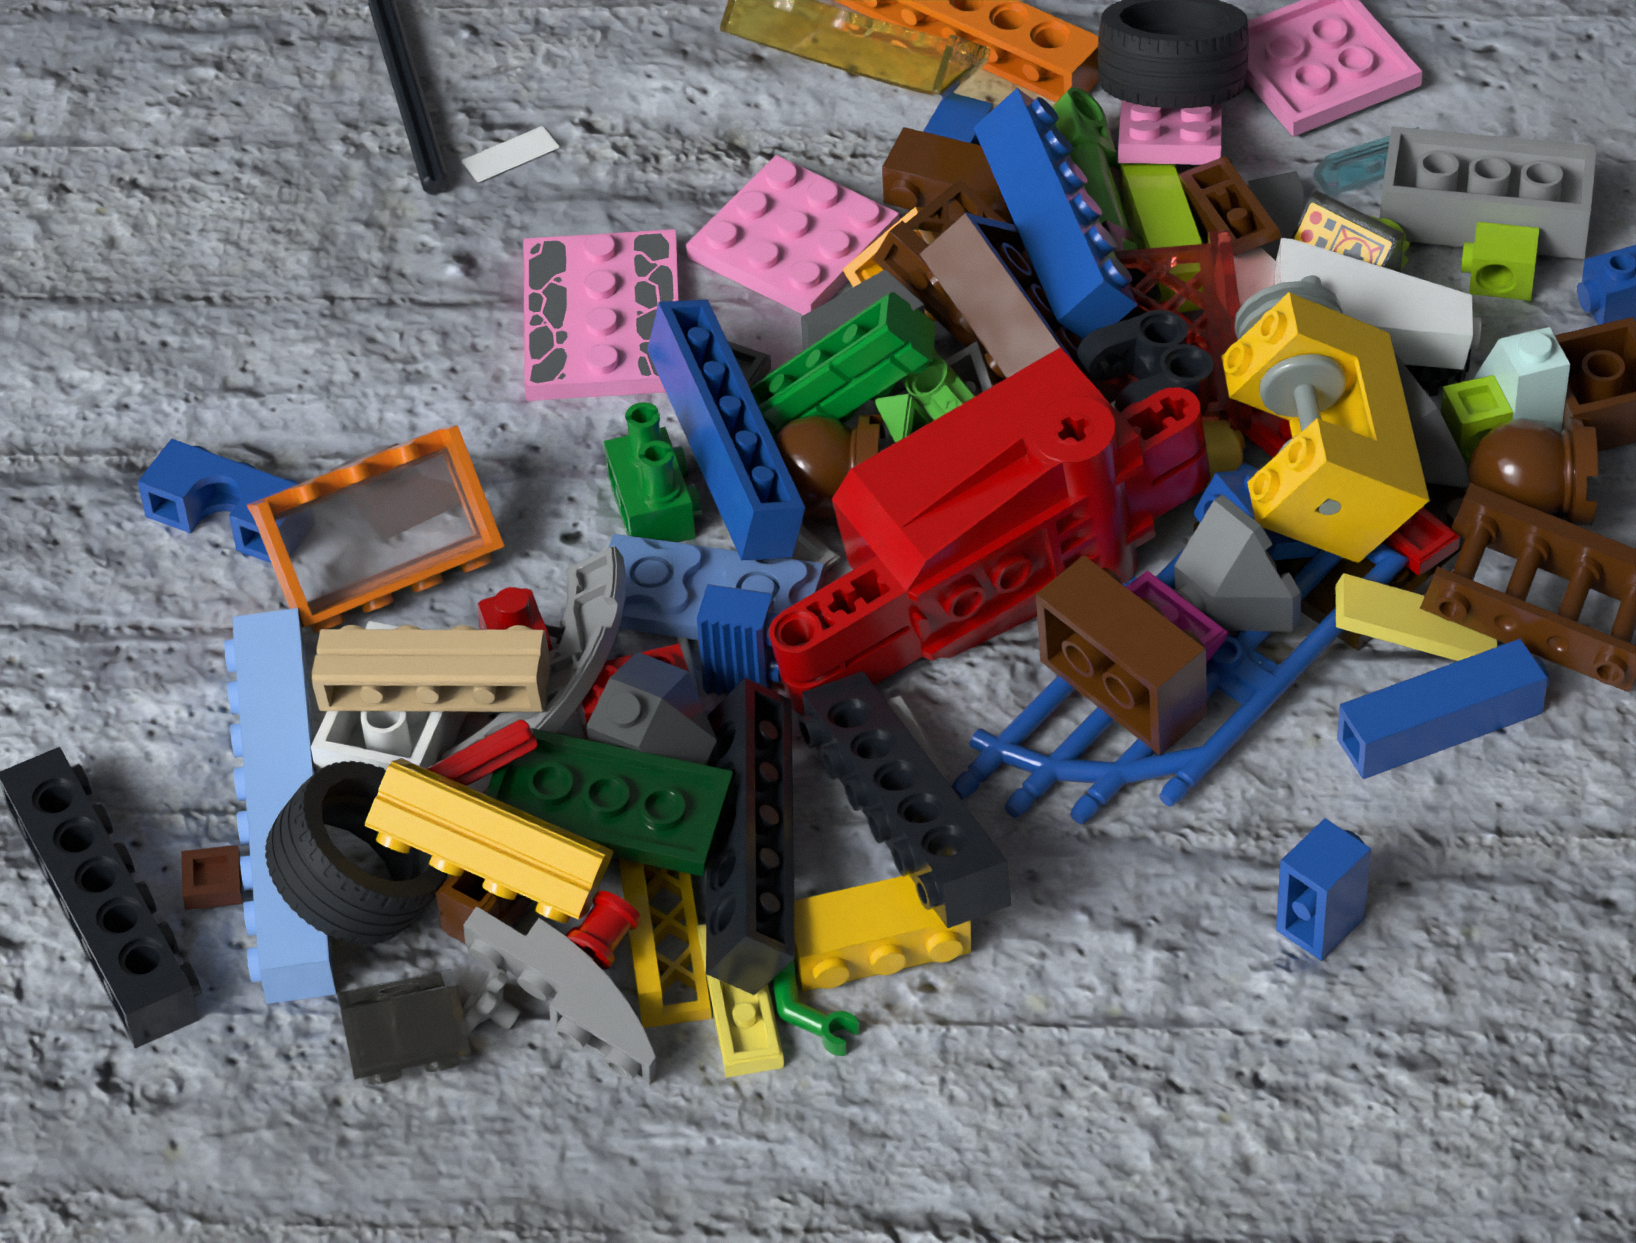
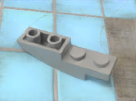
[463,906,656,1085]

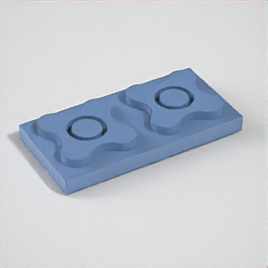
[608,534,825,640]

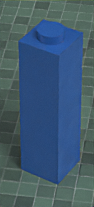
[1337,639,1550,779]

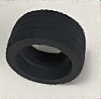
[1098,0,1249,109]
[265,761,448,945]

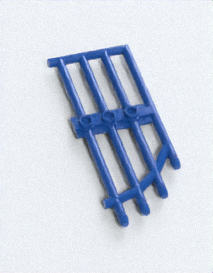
[951,462,1409,824]

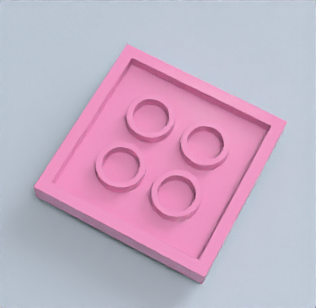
[1245,0,1423,137]
[686,155,900,315]

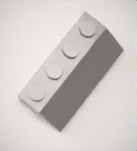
[1380,126,1597,259]

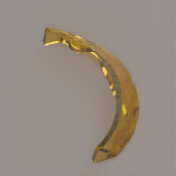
[720,0,991,99]

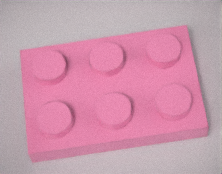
[1118,100,1222,165]

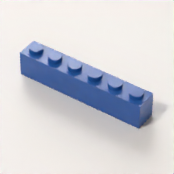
[973,88,1138,339]
[647,299,805,561]

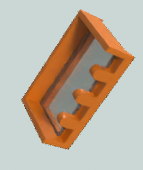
[246,425,505,633]

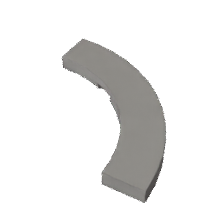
[441,545,626,793]

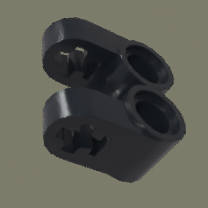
[1077,310,1214,416]

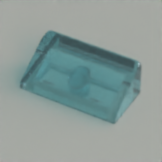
[1314,127,1420,197]

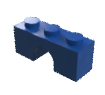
[138,438,315,564]

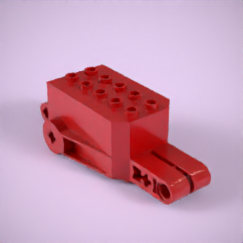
[769,347,1210,715]

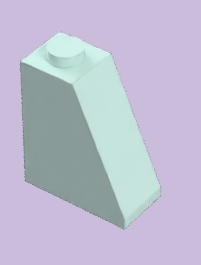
[1474,327,1570,433]

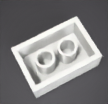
[311,621,468,772]

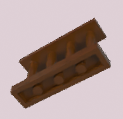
[1420,483,1636,693]

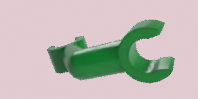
[771,960,859,1056]

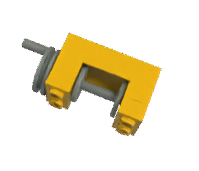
[1221,275,1430,563]

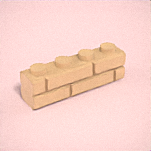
[312,625,551,712]

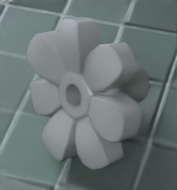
[459,966,520,1035]

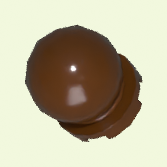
[773,414,886,522]
[1468,417,1598,526]

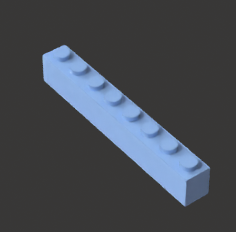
[224,608,336,1004]

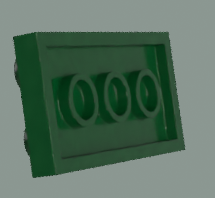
[485,728,733,877]

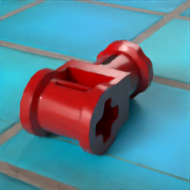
[565,890,641,970]

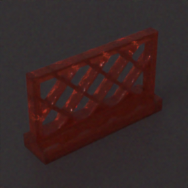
[1114,230,1252,431]

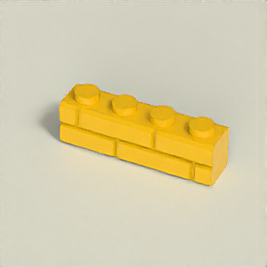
[365,758,614,923]

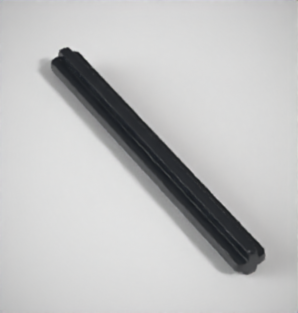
[368,0,449,195]

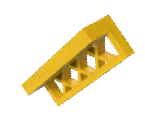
[618,858,712,1028]

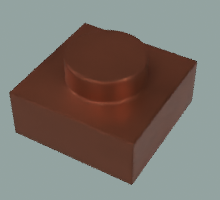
[181,845,243,910]

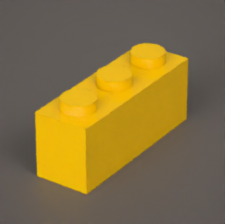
[793,875,971,992]

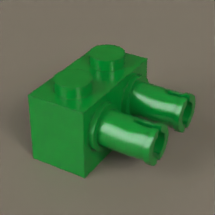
[603,402,702,543]

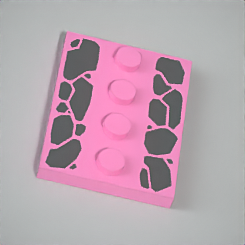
[523,229,679,401]

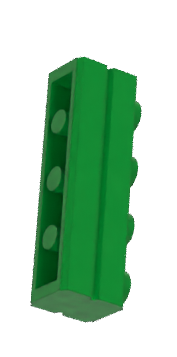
[749,291,936,437]

